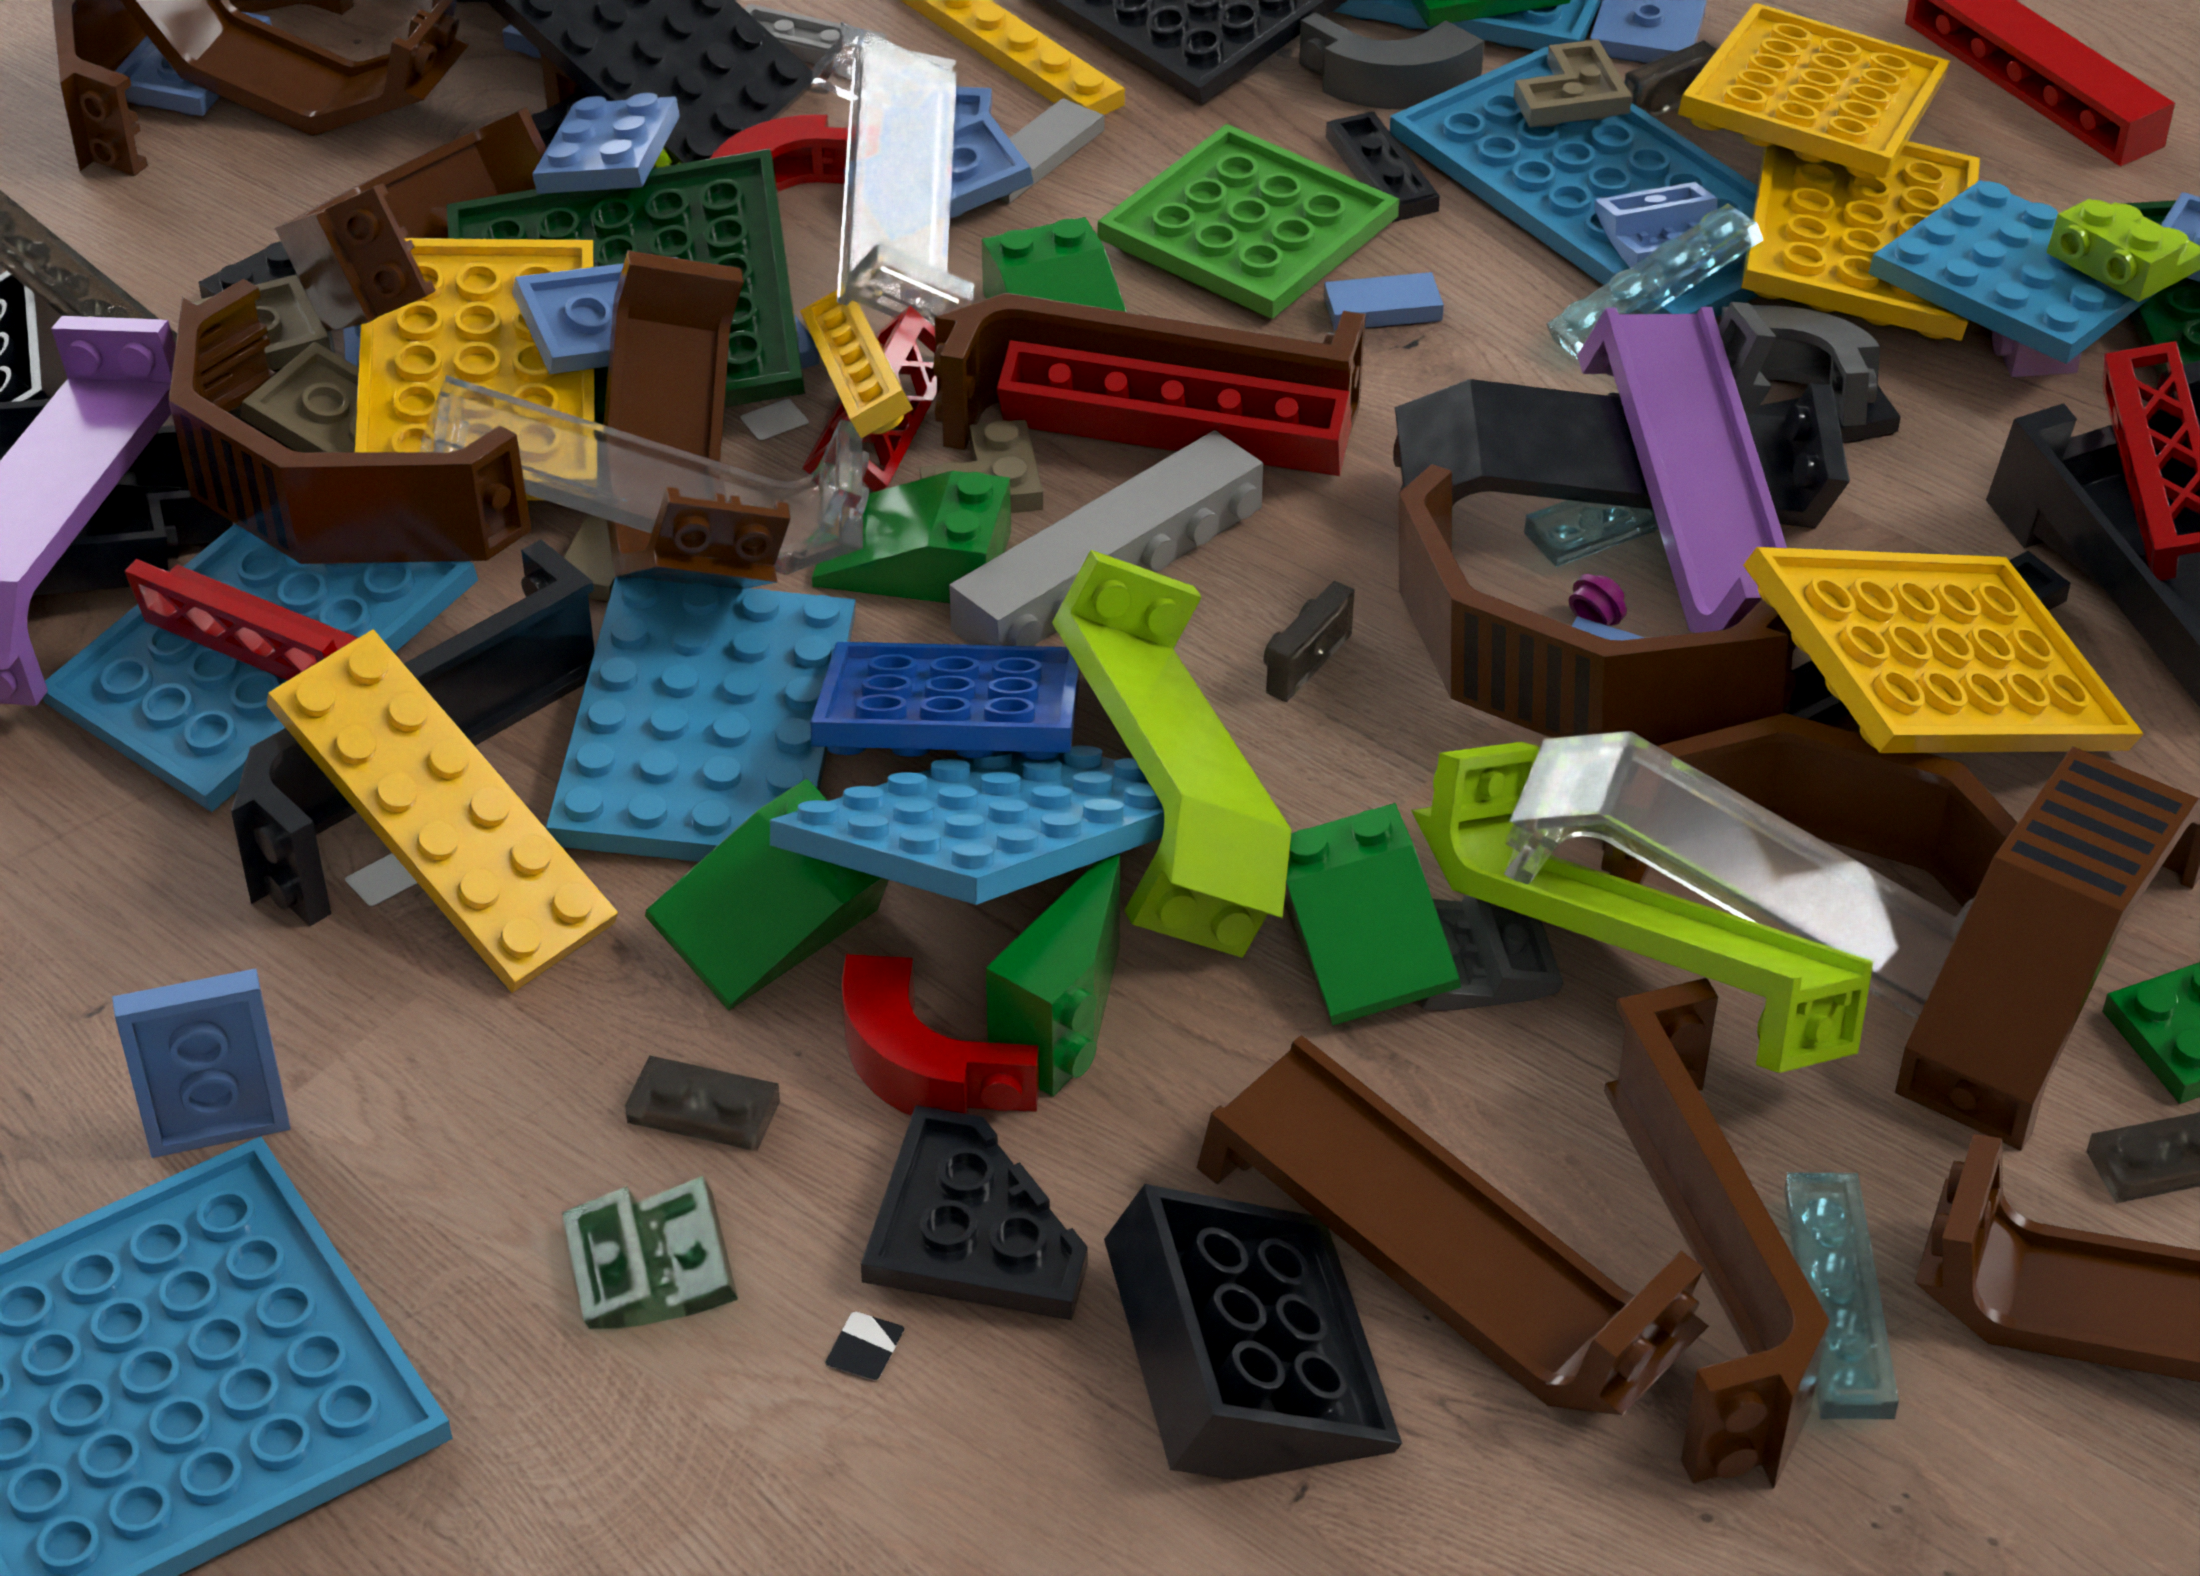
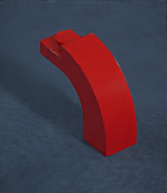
[710,114,878,193]
[842,954,1039,1116]

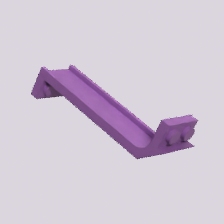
[1577,307,1799,649]
[0,316,176,706]

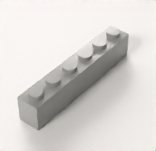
[949,430,1263,646]

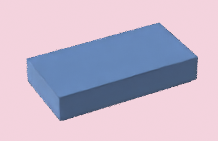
[1323,272,1444,330]

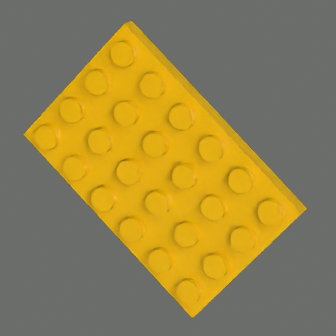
[1678,3,1950,179]
[1741,141,1980,341]
[355,238,595,500]
[1743,547,2144,753]

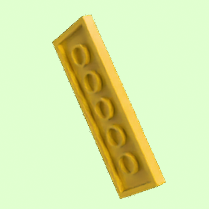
[266,629,618,993]

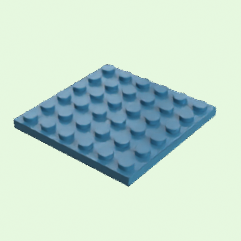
[0,1136,453,1576]

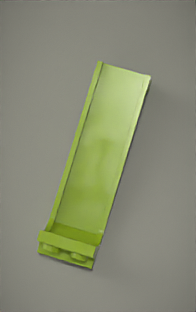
[1052,550,1292,958]
[1411,742,1874,1073]

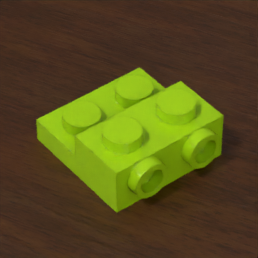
[2046,198,2200,302]

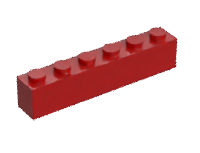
[1905,0,2175,167]
[997,340,1351,476]

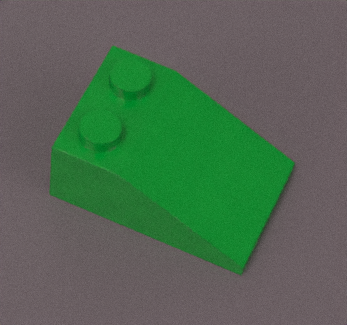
[982,217,1127,312]
[812,470,1011,604]
[644,778,889,1011]
[1284,803,1461,1026]
[986,854,1120,1097]

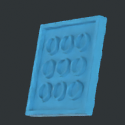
[1868,180,2156,364]

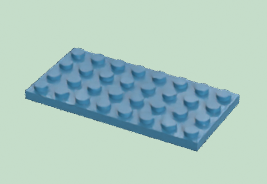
[1389,46,1759,318]

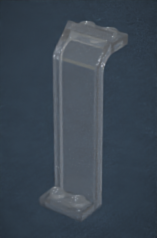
[812,22,975,327]
[419,375,869,575]
[1504,731,1974,1019]

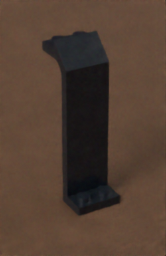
[1393,379,1850,528]
[231,539,595,927]

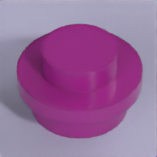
[1568,574,1627,626]

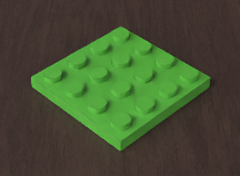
[1098,124,1399,319]

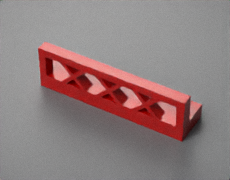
[802,305,937,492]
[2102,341,2200,580]
[125,559,358,680]

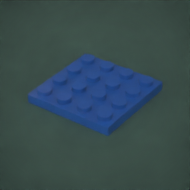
[811,642,1081,760]

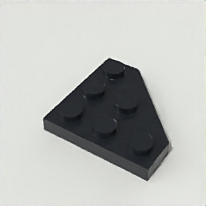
[861,1105,1088,1320]

